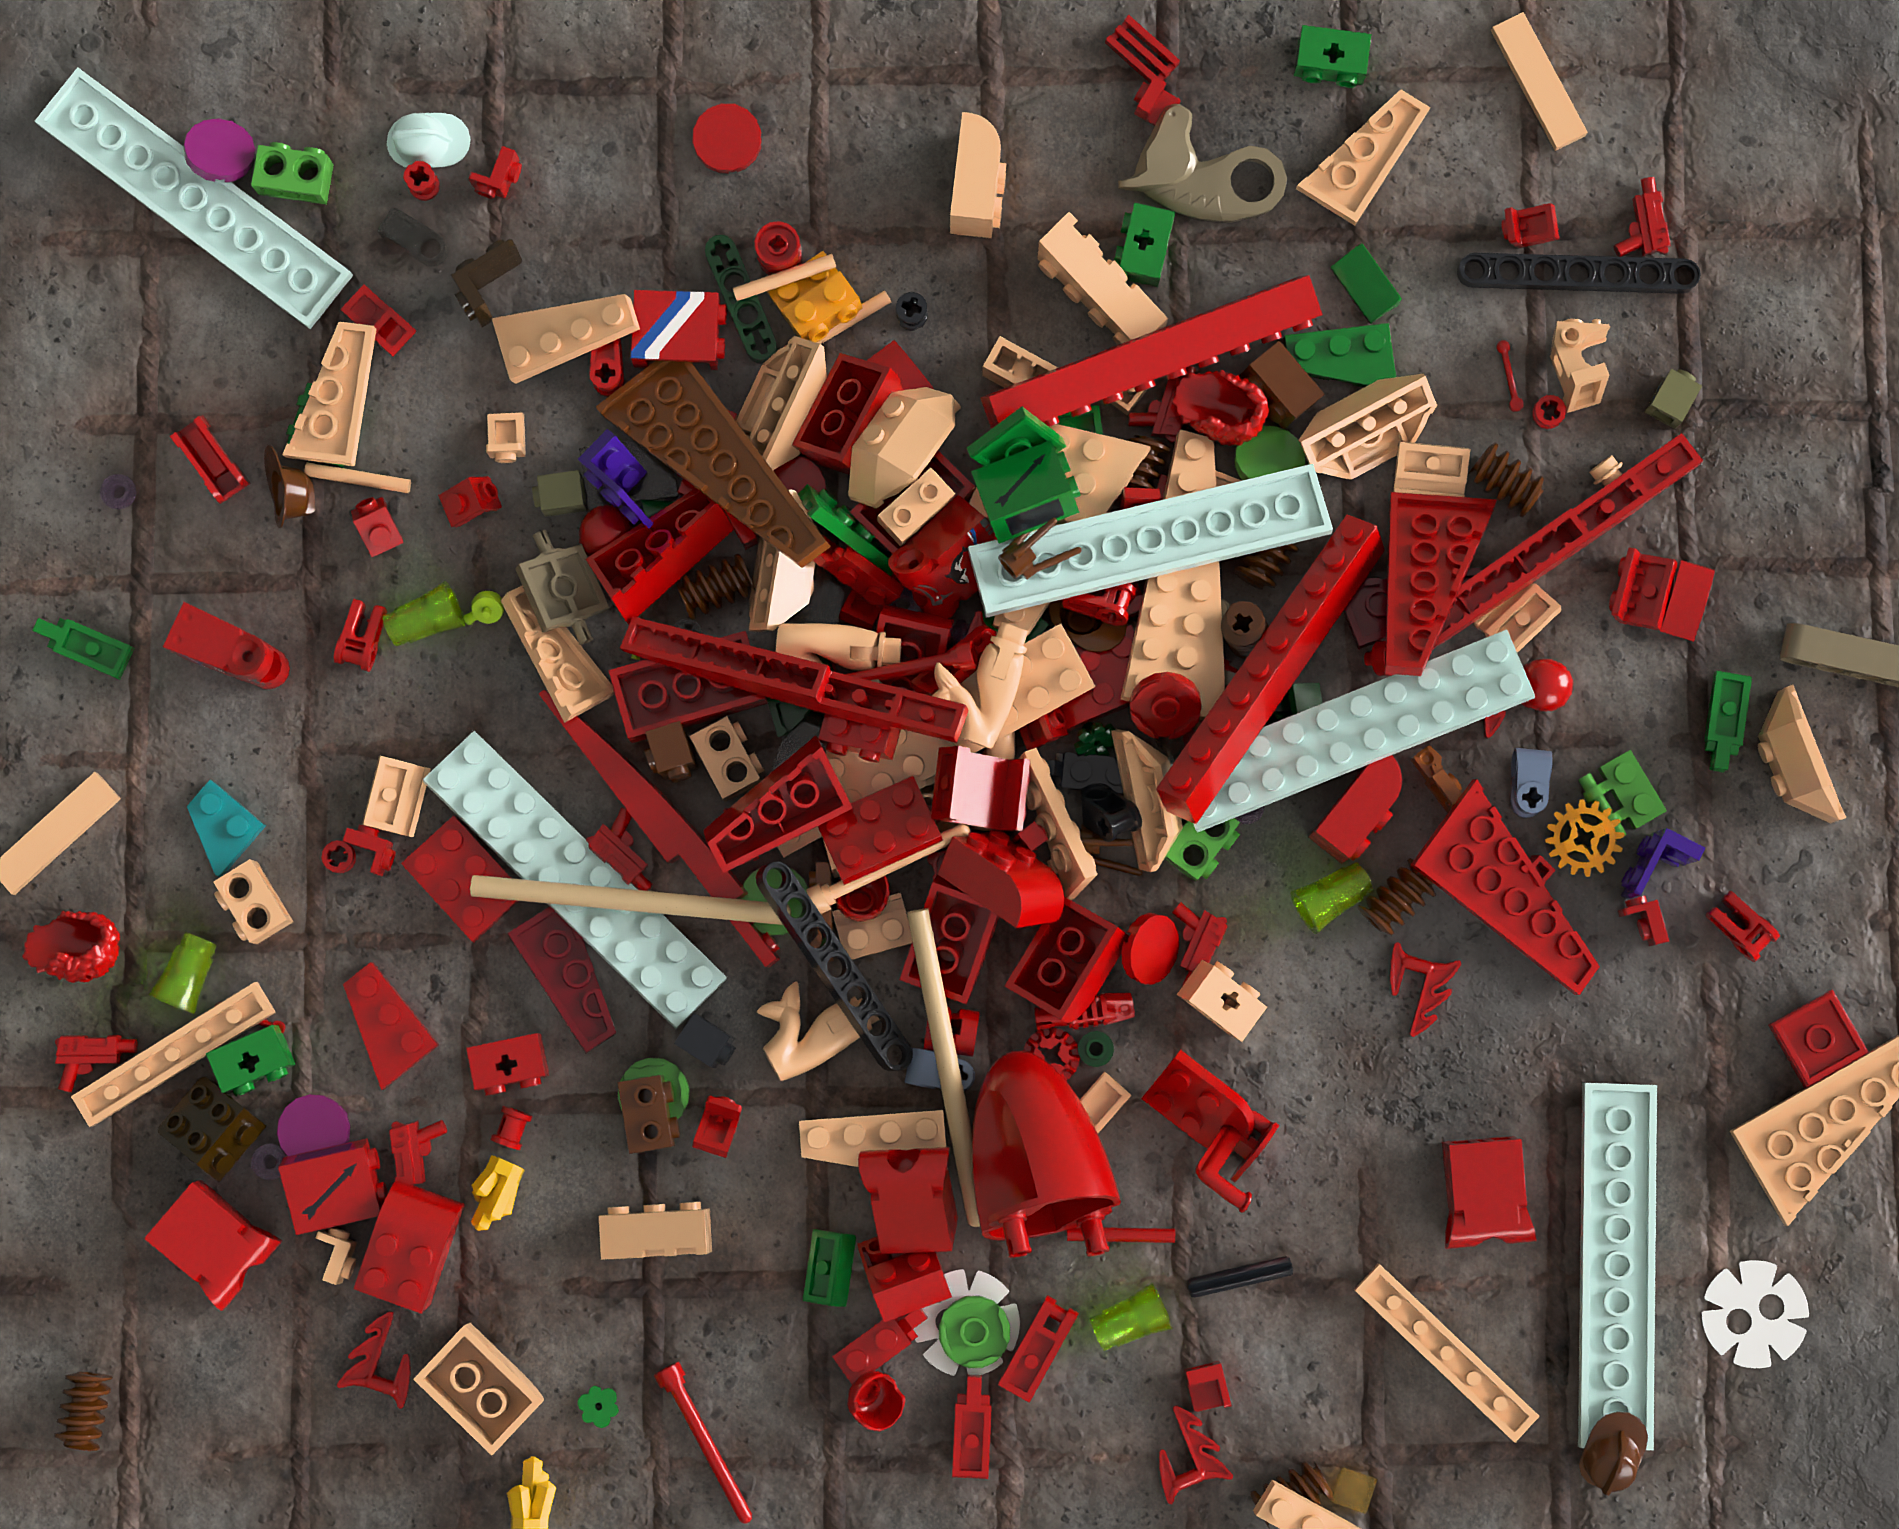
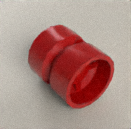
[754,221,802,275]
[923,1007,980,1057]

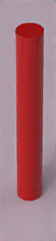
[1067,1227,1175,1243]

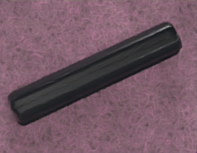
[1187,1256,1293,1298]

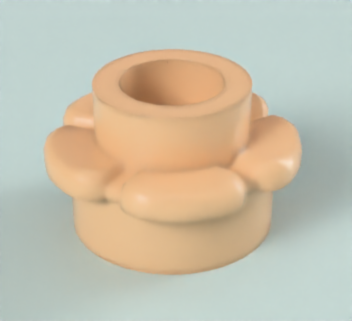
[1589,455,1623,486]

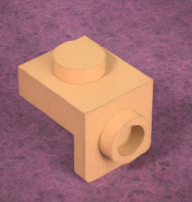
[486,413,526,463]
[315,1227,357,1285]

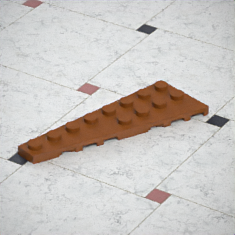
[596,361,830,568]

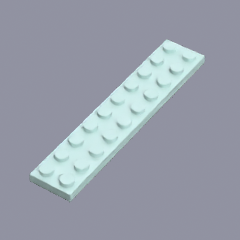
[35,67,353,329]
[968,464,1333,618]
[1170,630,1535,833]
[423,731,727,1029]
[1578,1083,1657,1450]

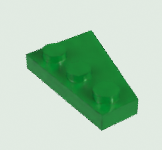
[1283,323,1396,388]

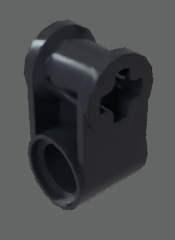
[1081,783,1142,842]

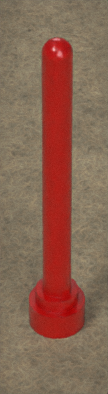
[846,640,979,681]
[653,1361,752,1524]

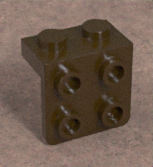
[451,239,522,328]
[158,1077,266,1182]

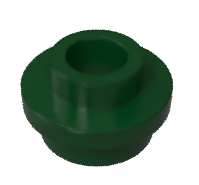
[1078,1031,1114,1067]

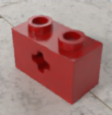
[466,1033,549,1096]

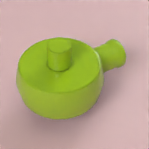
[463,591,505,625]

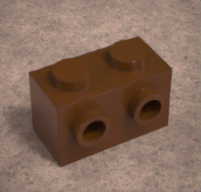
[1239,341,1325,429]
[644,721,698,783]
[617,1075,680,1154]

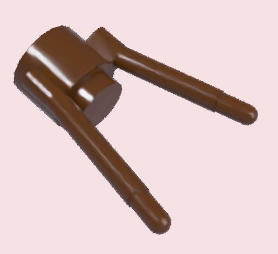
[998,518,1082,580]
[1079,824,1143,876]

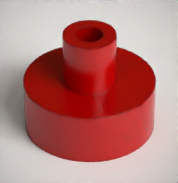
[1364,641,1395,676]

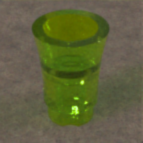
[382,581,465,647]
[1290,862,1374,934]
[148,932,216,1015]
[1090,1282,1173,1351]

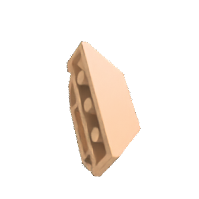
[736,336,827,470]
[1299,374,1437,480]
[848,387,955,508]
[749,489,817,632]
[1758,685,1846,823]
[1111,729,1183,872]

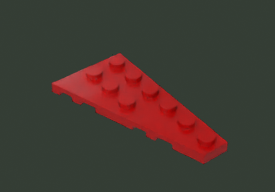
[1385,492,1497,676]
[1411,779,1600,995]

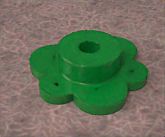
[577,1386,619,1428]

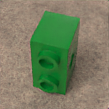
[1294,25,1372,88]
[1114,203,1175,287]
[206,1025,296,1097]

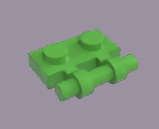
[1578,750,1667,840]

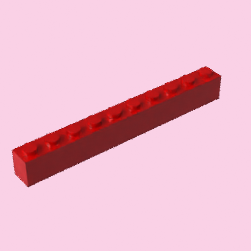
[980,275,1323,429]
[1156,515,1385,824]

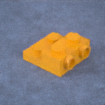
[766,251,863,342]

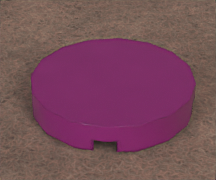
[184,119,255,182]
[277,1094,351,1156]

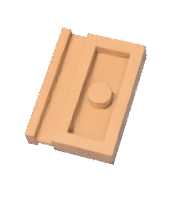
[1393,441,1471,497]
[1474,583,1561,653]
[362,756,431,838]
[832,893,912,960]

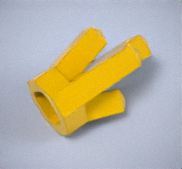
[471,1155,525,1231]
[507,1456,556,1529]

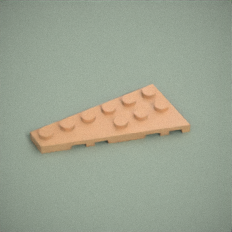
[993,424,1151,636]
[1730,1035,1899,1226]

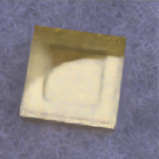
[1330,1466,1377,1514]

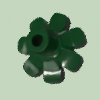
[1074,722,1116,756]

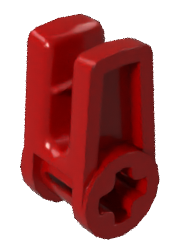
[589,338,625,397]
[1062,583,1137,626]
[334,599,387,672]
[1705,891,1780,962]

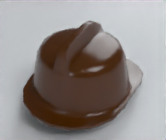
[264,445,315,528]
[1049,599,1127,652]
[1579,1411,1648,1496]

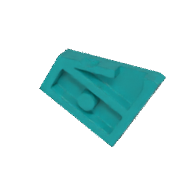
[187,779,266,877]

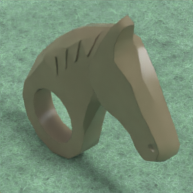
[1118,104,1287,223]

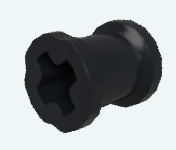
[896,292,928,331]

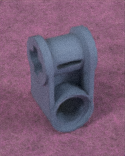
[1510,748,1552,818]
[904,1048,975,1091]

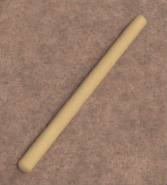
[470,875,791,925]
[907,908,980,1227]

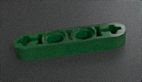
[705,235,777,364]

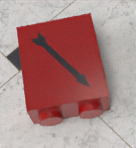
[278,1138,388,1235]

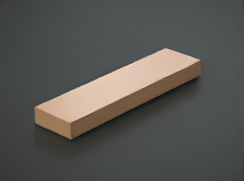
[1491,12,1588,151]
[0,772,121,895]

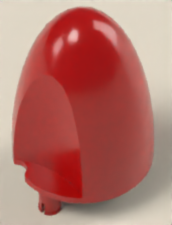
[972,1051,1121,1258]

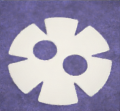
[1702,1260,1809,1368]
[913,1269,1020,1376]

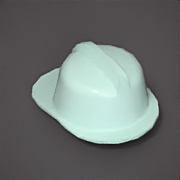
[387,113,471,168]

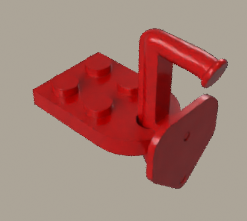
[1141,1049,1279,1213]

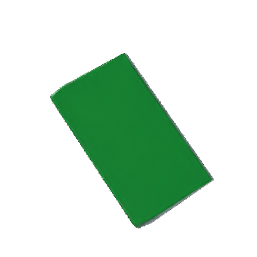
[1330,243,1402,324]
[803,1229,856,1307]

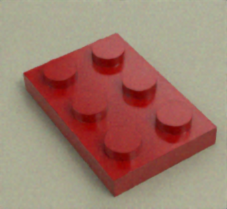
[818,776,943,885]
[401,815,519,942]

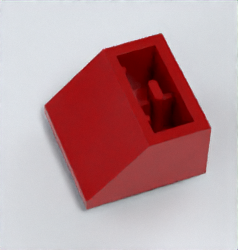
[857,1237,952,1322]

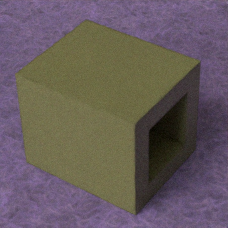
[1644,369,1702,429]
[532,470,587,517]

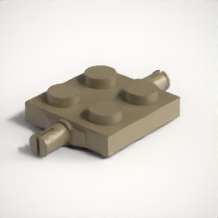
[515,530,609,645]

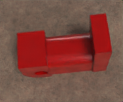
[170,415,251,504]

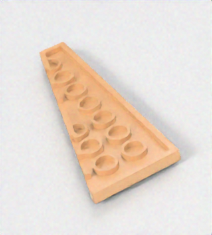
[1121,430,1225,721]

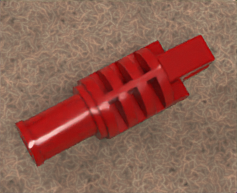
[1034,993,1135,1030]

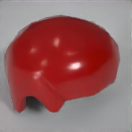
[579,504,633,556]
[1521,659,1573,712]
[835,876,890,922]
[847,1371,905,1432]

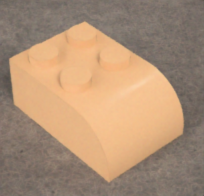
[950,112,1006,238]
[413,1323,544,1455]

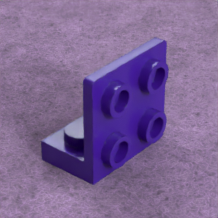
[578,429,653,529]
[1620,828,1705,899]

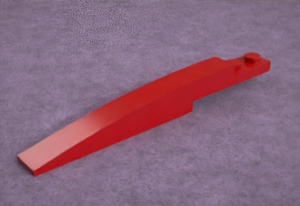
[1433,433,1703,649]
[620,616,969,743]
[539,690,781,967]

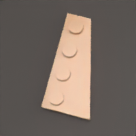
[1296,90,1430,226]
[282,322,376,466]
[500,586,615,723]
[1019,748,1097,900]

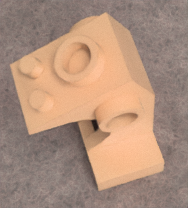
[1550,319,1610,413]

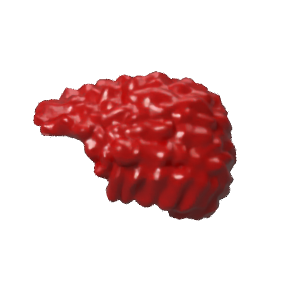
[1171,370,1269,446]
[22,911,120,983]

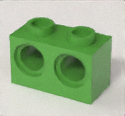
[251,142,334,205]
[1164,818,1240,882]

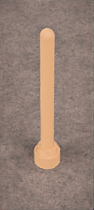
[806,824,969,914]

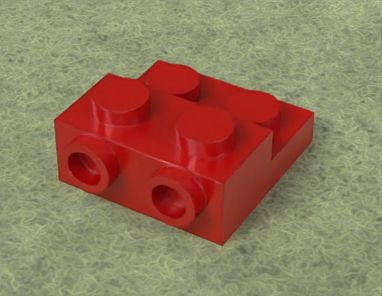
[818,684,908,763]

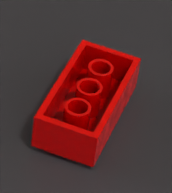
[608,630,768,743]

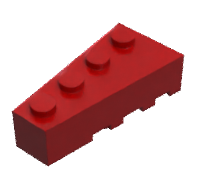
[585,488,734,625]
[703,735,853,873]

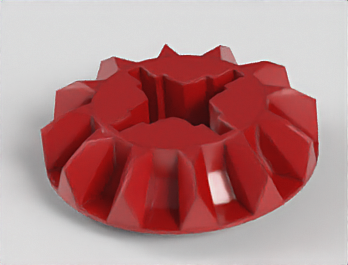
[1023,1027,1080,1081]

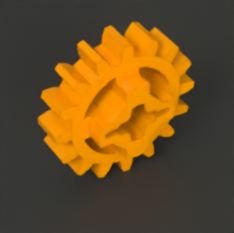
[1545,799,1625,877]

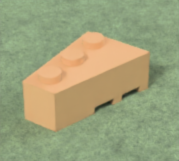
[599,1202,712,1260]

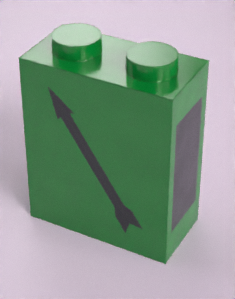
[971,440,1081,544]

